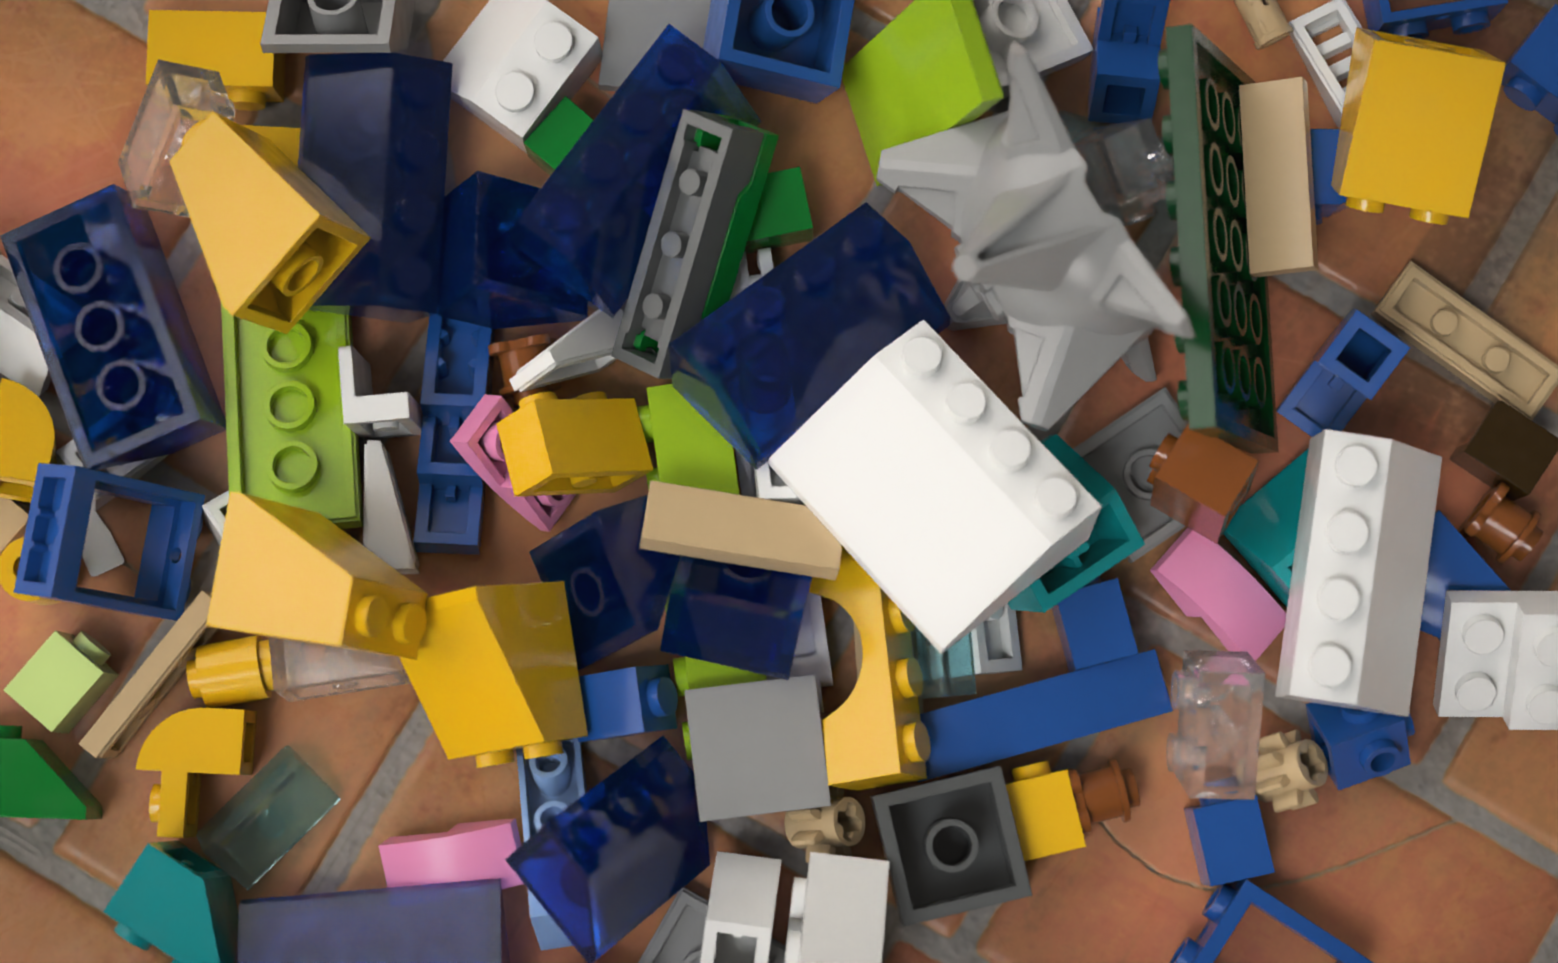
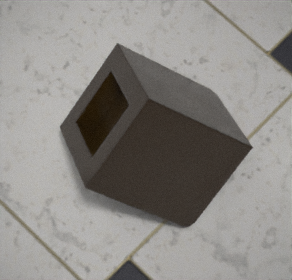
[1450,401,1558,501]

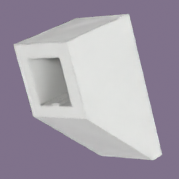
[700,851,782,963]

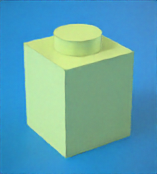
[3,631,119,733]

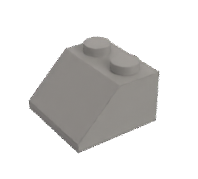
[260,0,416,53]

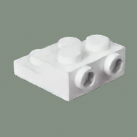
[973,0,1094,99]
[1433,590,1558,730]

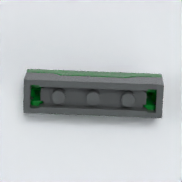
[611,109,779,379]

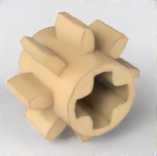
[1246,729,1328,813]
[784,785,865,863]

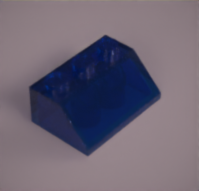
[505,735,710,963]

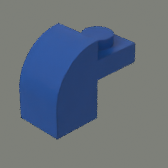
[1088,0,1170,127]
[1276,308,1411,437]

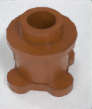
[488,334,562,409]
[1458,481,1543,564]
[1065,758,1140,833]

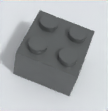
[870,766,1032,926]

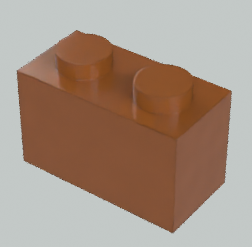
[1147,422,1259,544]

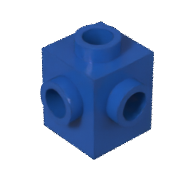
[1305,702,1415,791]

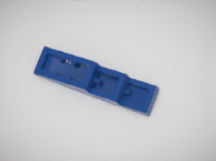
[413,290,496,555]
[917,649,1174,782]

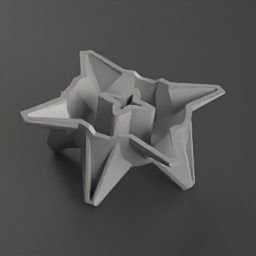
[876,41,1195,432]

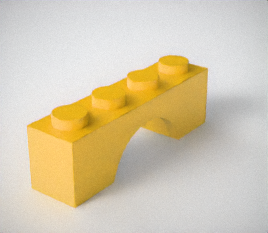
[807,546,931,791]

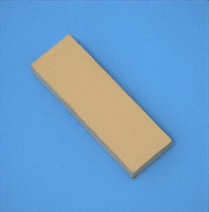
[1239,76,1319,277]
[1370,261,1558,420]
[639,480,842,580]
[79,590,220,759]

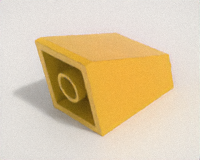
[1331,27,1506,225]
[170,111,371,334]
[206,492,428,660]
[399,581,588,768]

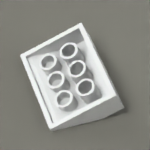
[768,319,1102,654]

